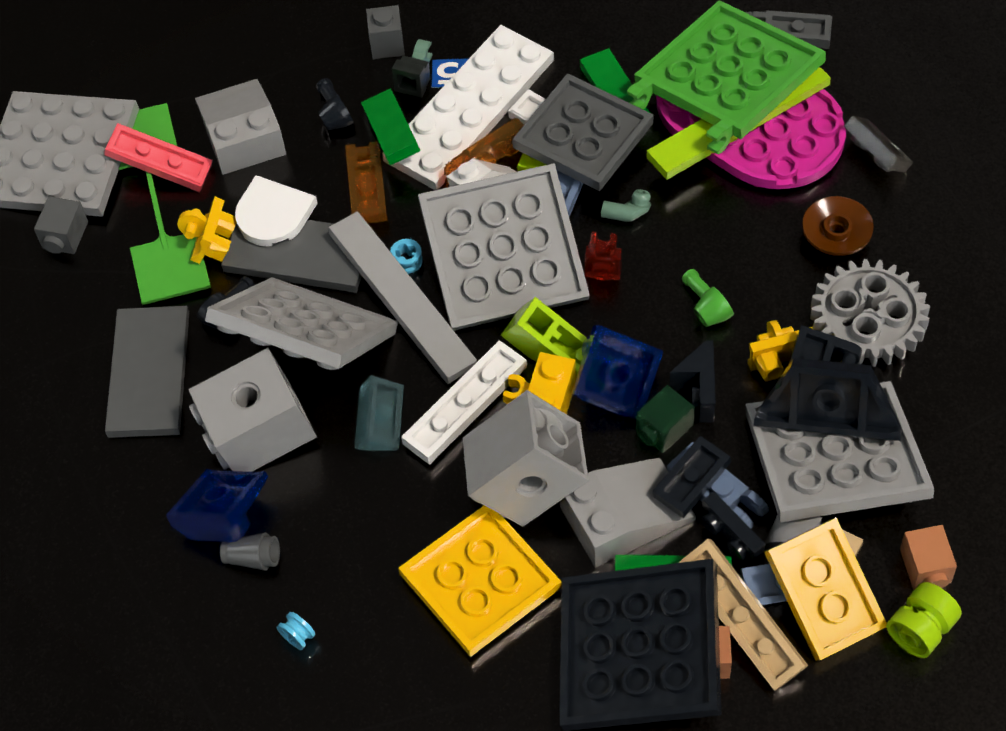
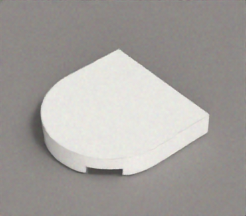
[235,175,317,247]

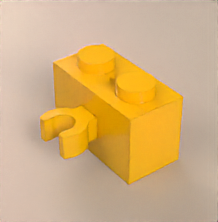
[503,352,576,414]

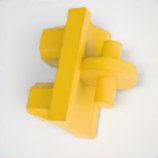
[177,196,237,264]
[747,320,813,382]

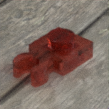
[585,232,622,281]

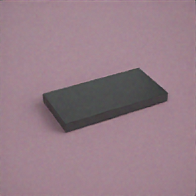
[221,220,362,293]
[105,306,189,438]

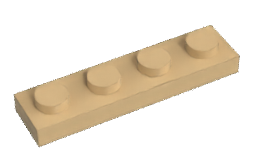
[678,539,808,691]

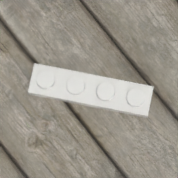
[401,340,527,465]

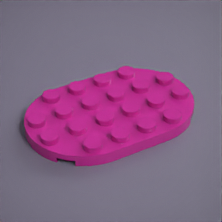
[656,89,846,189]

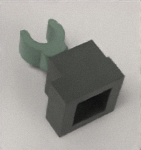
[392,39,432,98]

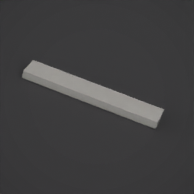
[329,211,478,384]

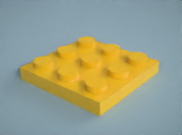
[398,505,562,657]

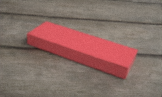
[104,123,213,192]

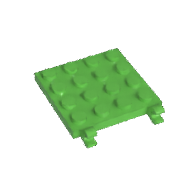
[627,0,826,154]

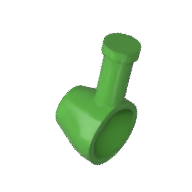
[682,269,734,327]

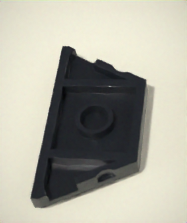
[754,358,902,441]

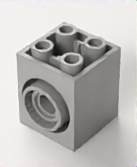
[188,348,317,479]
[463,390,589,527]

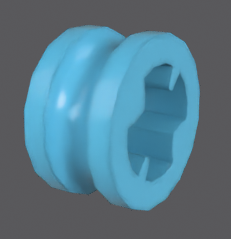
[390,238,423,274]
[276,612,316,650]

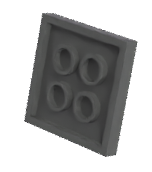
[512,73,654,191]

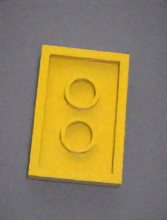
[764,518,887,661]

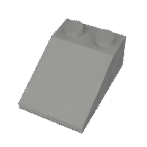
[195,79,286,175]
[560,458,696,568]

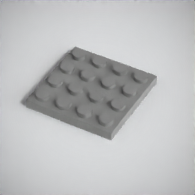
[0,91,139,217]
[418,163,590,331]
[205,277,398,370]
[746,381,934,523]

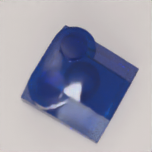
[572,325,663,420]
[166,469,268,543]

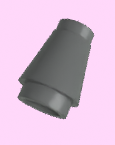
[220,532,280,571]

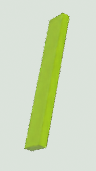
[647,67,831,180]

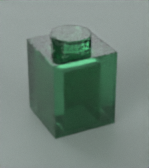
[636,385,695,453]

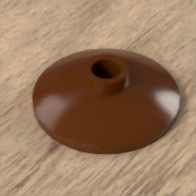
[802,196,874,256]

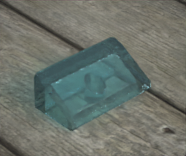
[355,375,404,451]

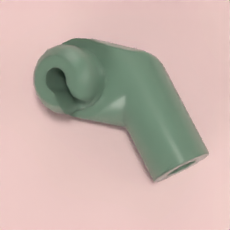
[601,189,651,222]

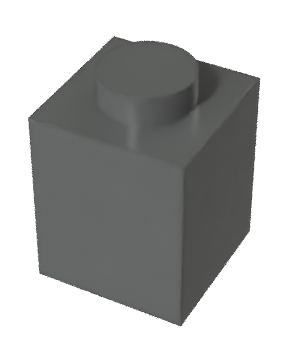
[366,5,405,59]
[34,196,88,254]

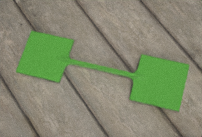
[119,103,211,305]

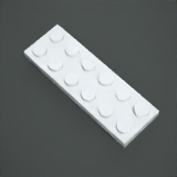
[382,25,554,190]

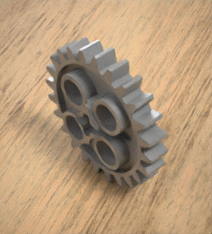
[810,259,930,367]

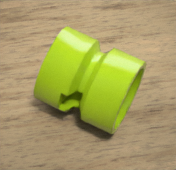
[886,582,962,658]

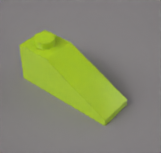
[501,297,619,393]

